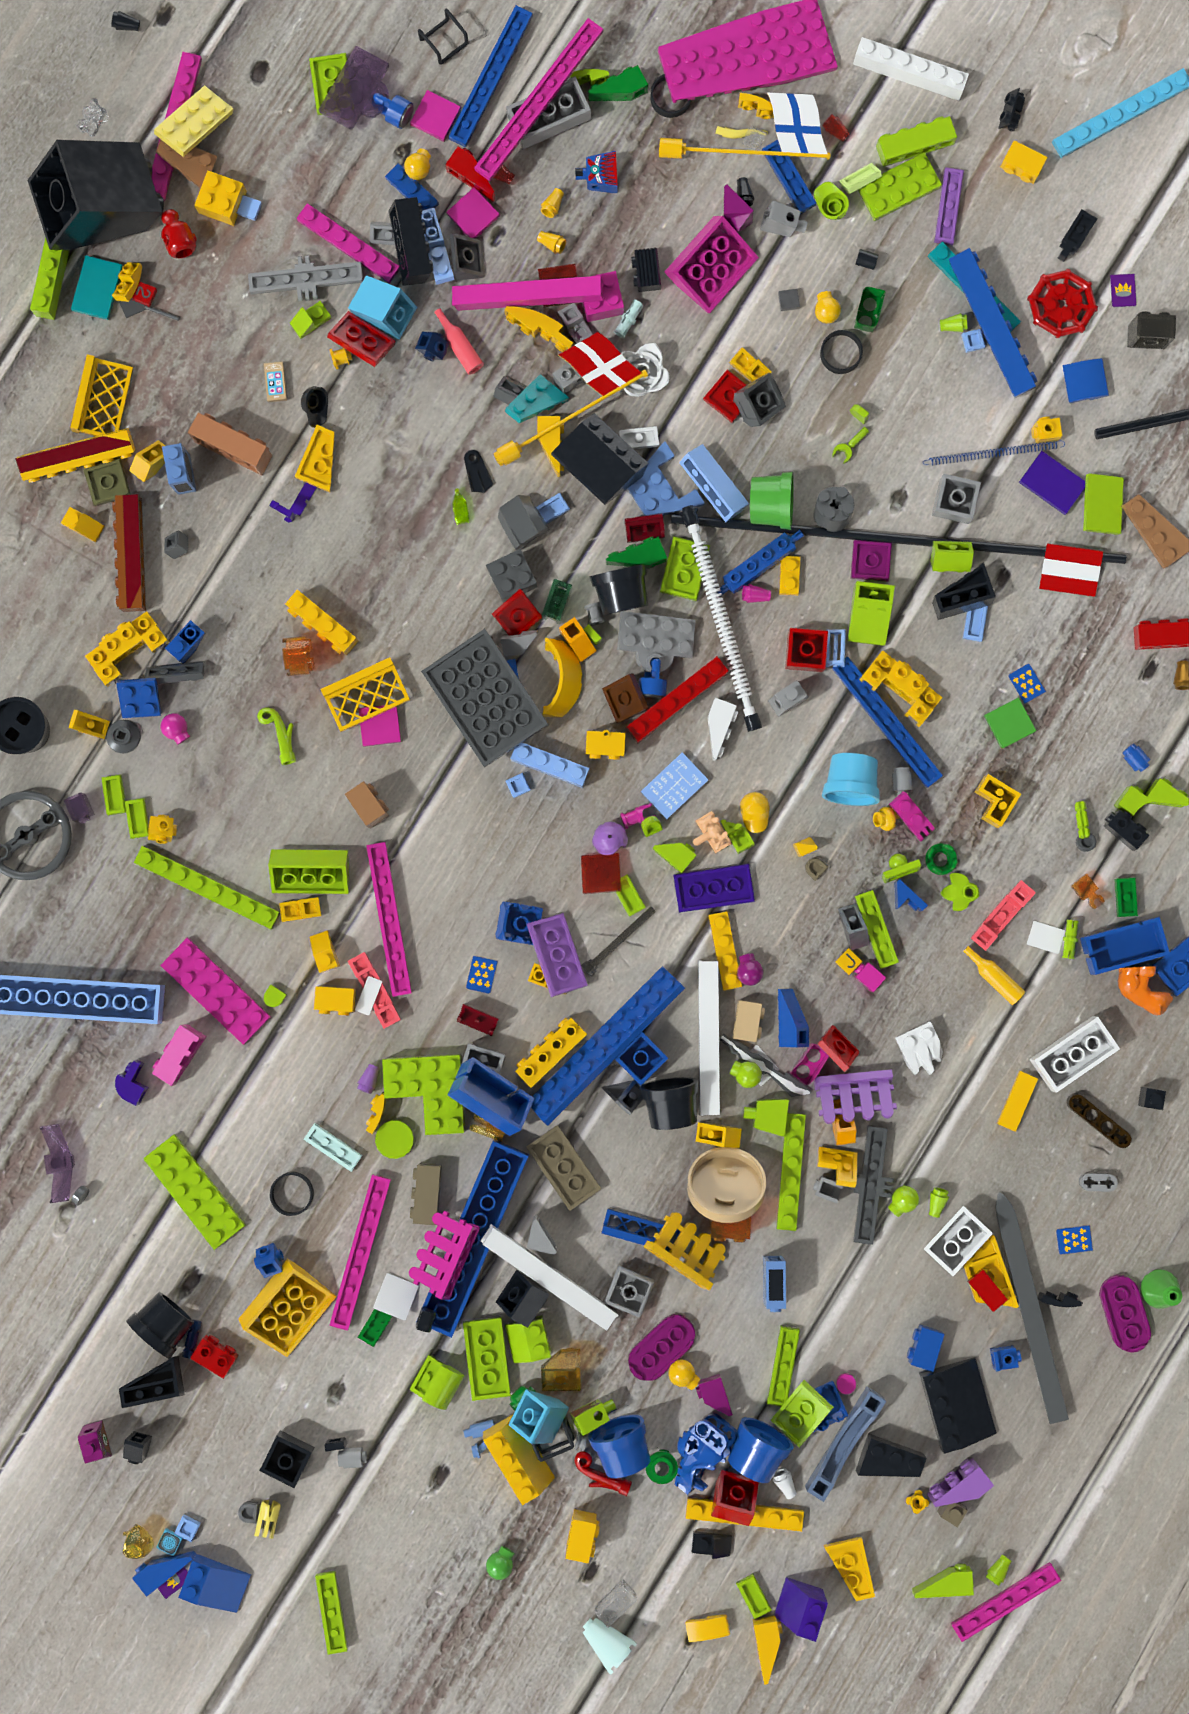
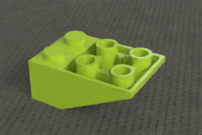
[847,581,895,646]

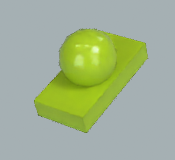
[882,854,921,883]

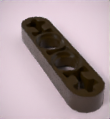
[1067,1094,1132,1148]

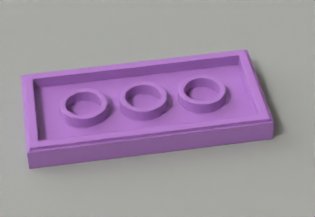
[527,913,588,997]

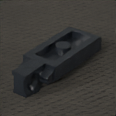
[1058,209,1097,262]

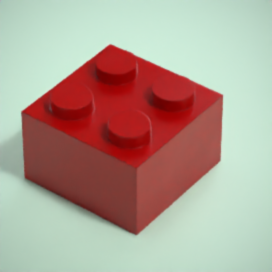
[785,628,828,672]
[711,1470,759,1526]

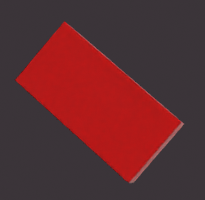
[967,1269,1008,1312]

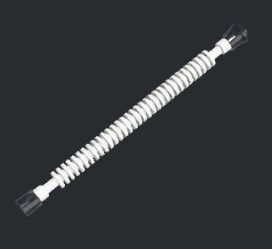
[679,505,762,732]

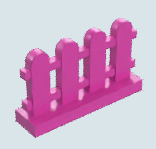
[409,1211,480,1300]

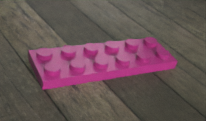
[160,938,271,1045]

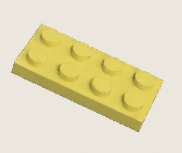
[154,85,233,157]

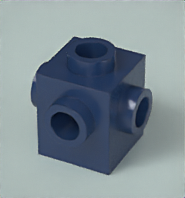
[415,331,449,362]

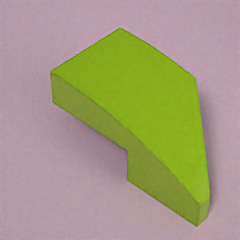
[720,819,755,854]

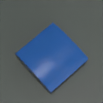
[1062,358,1109,404]

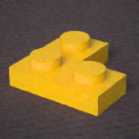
[817,1147,857,1188]

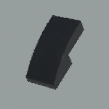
[1038,1291,1083,1308]

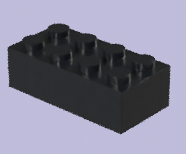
[388,197,433,286]

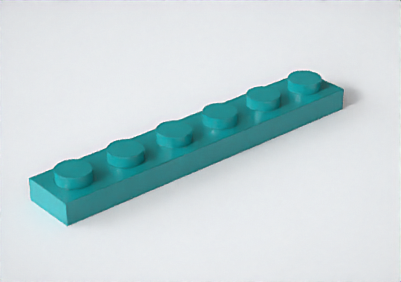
[928,242,1021,333]

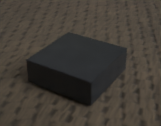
[324,1437,347,1452]

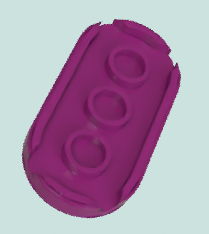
[1099,1275,1151,1353]
[628,1314,695,1381]

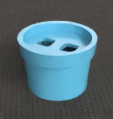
[822,753,880,806]

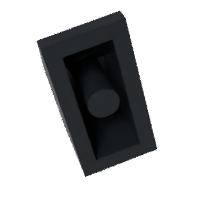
[123,1431,152,1464]

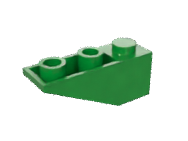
[588,65,648,101]
[606,537,667,569]

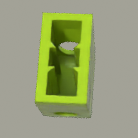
[743,1099,789,1137]

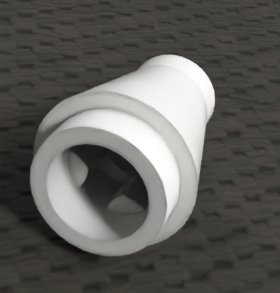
[773,1468,797,1499]

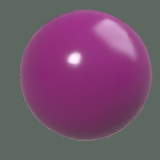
[737,953,764,986]

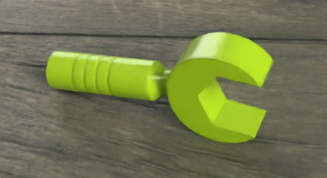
[832,427,869,464]

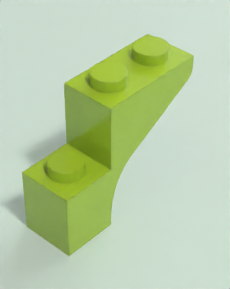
[1114,778,1189,816]

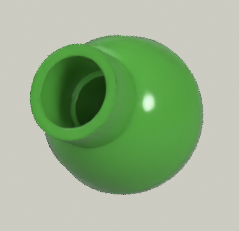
[486,1545,515,1580]

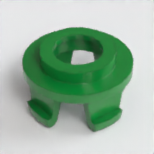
[925,843,958,875]
[646,1449,678,1484]

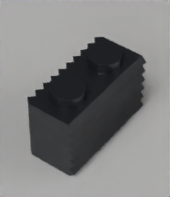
[631,248,661,292]

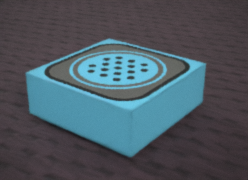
[156,1528,183,1556]

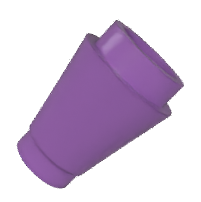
[357,1064,380,1094]

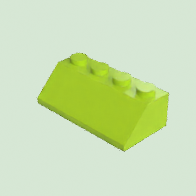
[268,849,349,894]

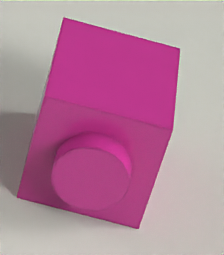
[854,962,886,992]

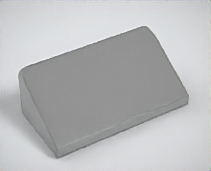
[370,221,395,245]

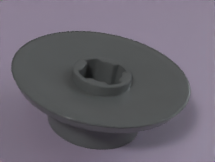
[106,719,141,754]

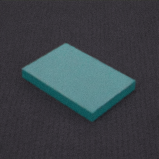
[71,256,123,320]

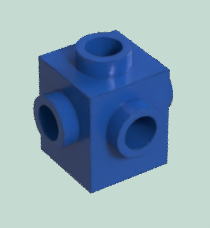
[254,1243,284,1278]

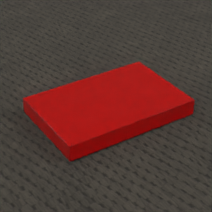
[327,311,396,367]

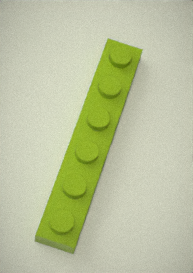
[776,1113,806,1231]

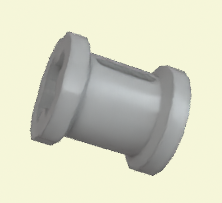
[584,602,605,626]

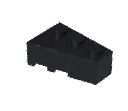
[856,1433,927,1477]

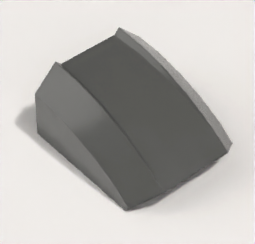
[733,372,786,427]
[498,495,550,550]

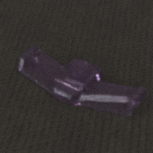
[40,1124,75,1204]

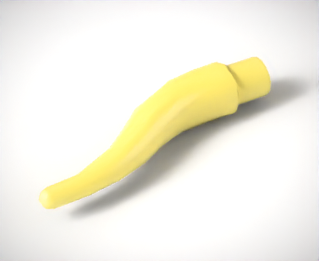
[715,126,768,139]

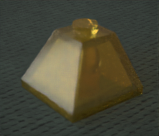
[541,1348,581,1391]

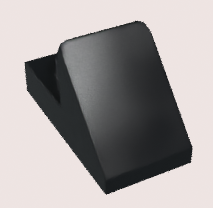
[691,1531,732,1559]

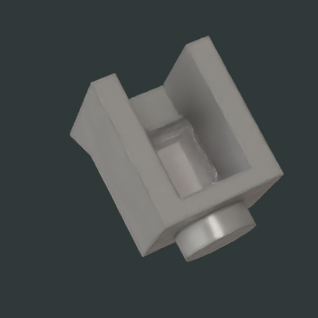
[813,1176,843,1203]

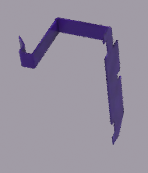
[269,482,317,523]

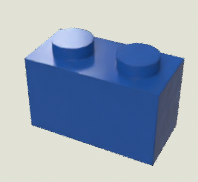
[907,1324,945,1372]

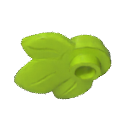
[940,873,979,911]

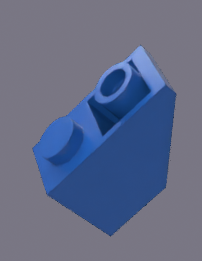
[165,620,205,664]

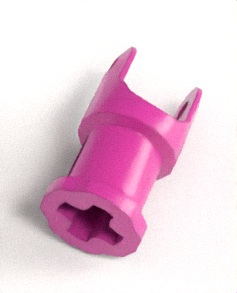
[620,803,656,829]

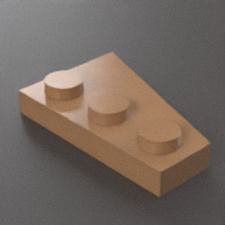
[156,140,217,189]

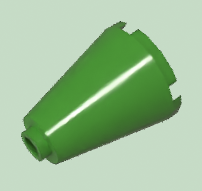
[1140,1269,1182,1309]

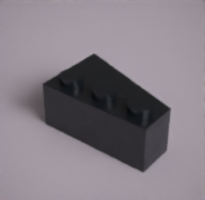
[932,562,996,620]
[119,1356,185,1408]

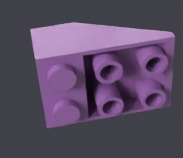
[927,1458,994,1507]

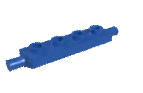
[718,530,804,595]

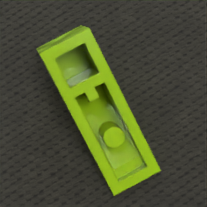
[912,1563,974,1598]

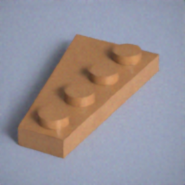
[1121,494,1189,569]

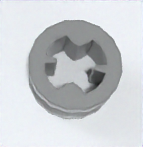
[574,1432,588,1452]

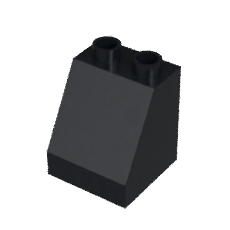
[27,140,164,250]

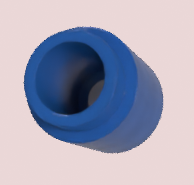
[1122,743,1151,772]

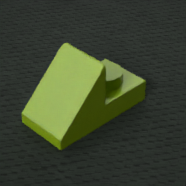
[290,301,332,339]

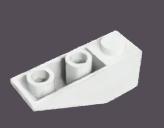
[707,698,738,761]

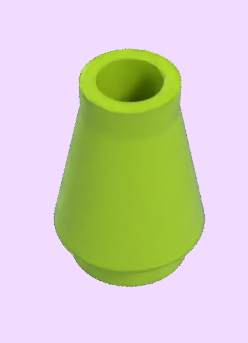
[940,313,968,332]
[929,1187,949,1218]
[986,1555,1012,1586]

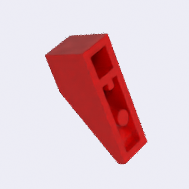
[445,146,495,202]

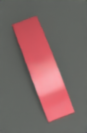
[971,880,1036,951]
[348,952,401,1029]

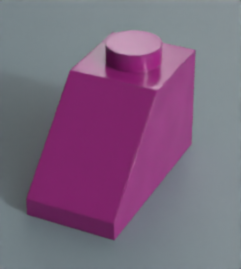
[695,1374,733,1416]

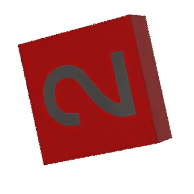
[132,281,157,307]

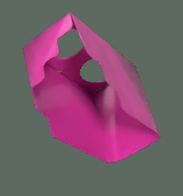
[790,1043,829,1085]

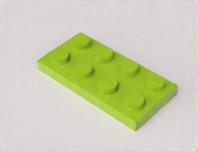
[858,152,942,221]
[463,1317,511,1401]

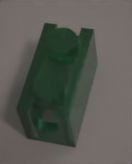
[542,579,572,624]

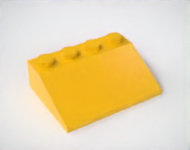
[238,1258,336,1357]

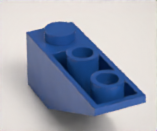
[778,989,809,1048]

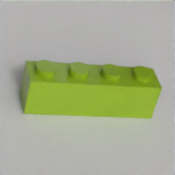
[876,116,957,167]
[30,237,69,320]

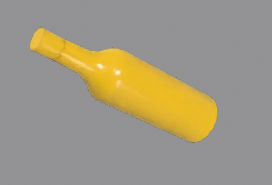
[963,946,1025,1005]

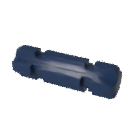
[182,1320,202,1359]

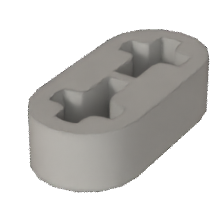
[1079,1173,1118,1192]

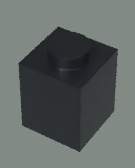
[1138,1087,1166,1110]

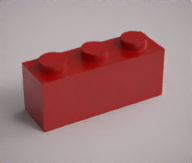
[1133,618,1189,650]

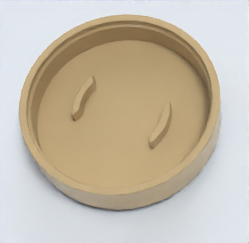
[687,1147,766,1223]

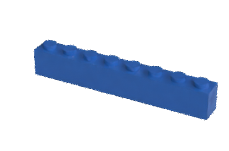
[949,248,1038,398]

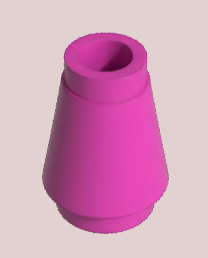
[742,584,771,603]

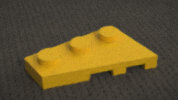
[295,425,335,493]
[823,1537,875,1601]

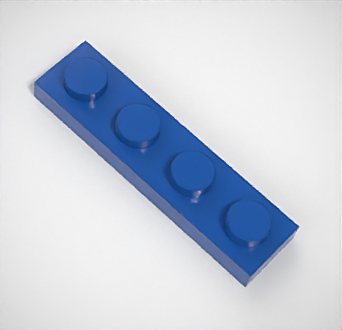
[762,140,816,214]

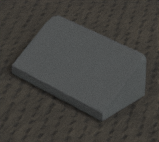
[493,376,526,405]

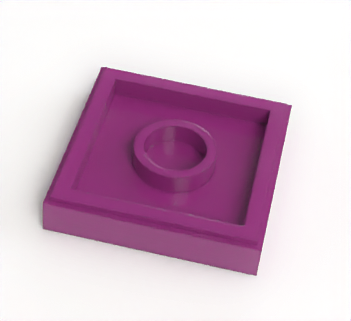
[850,540,892,582]

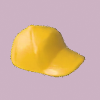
[740,792,770,833]

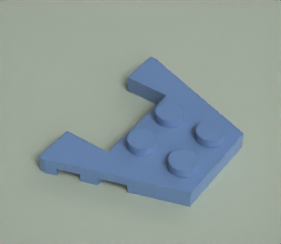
[627,441,705,516]

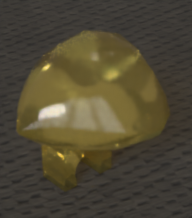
[122,1524,154,1559]

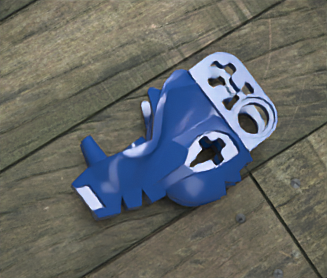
[674,1413,738,1495]

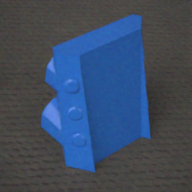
[495,901,543,945]
[813,1381,848,1433]

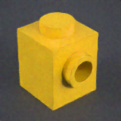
[1031,417,1062,444]

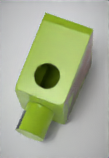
[570,1399,617,1436]

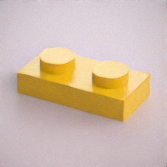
[779,556,800,596]

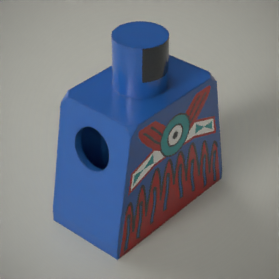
[575,151,618,193]

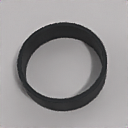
[650,74,691,118]
[820,330,863,374]
[270,1172,314,1216]

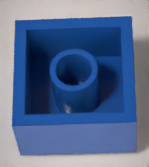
[615,1032,668,1085]

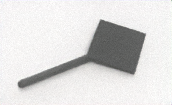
[119,298,180,321]

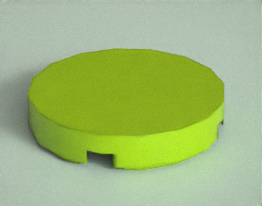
[375,1120,414,1159]

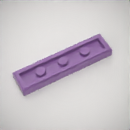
[934,167,964,245]

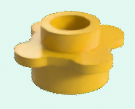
[906,1490,929,1514]

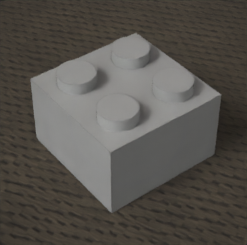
[932,474,981,524]

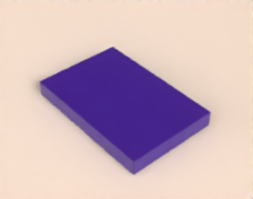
[1019,451,1085,515]

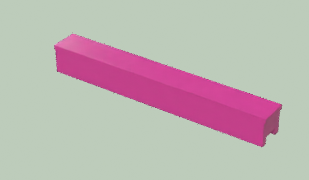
[452,276,604,311]

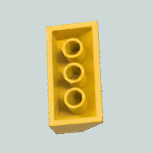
[483,1414,555,1505]

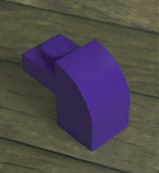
[115,1060,149,1106]

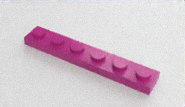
[296,203,400,284]

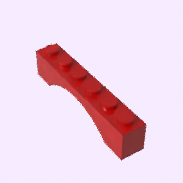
[626,656,729,744]

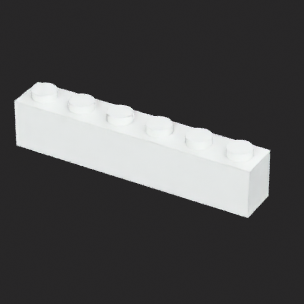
[853,37,969,101]

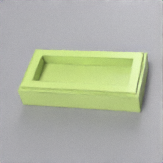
[839,163,882,194]

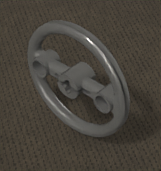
[0,791,72,880]

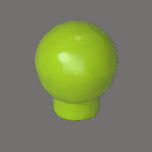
[730,1060,762,1088]
[888,1186,919,1217]

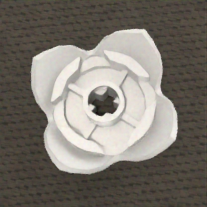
[621,343,669,397]

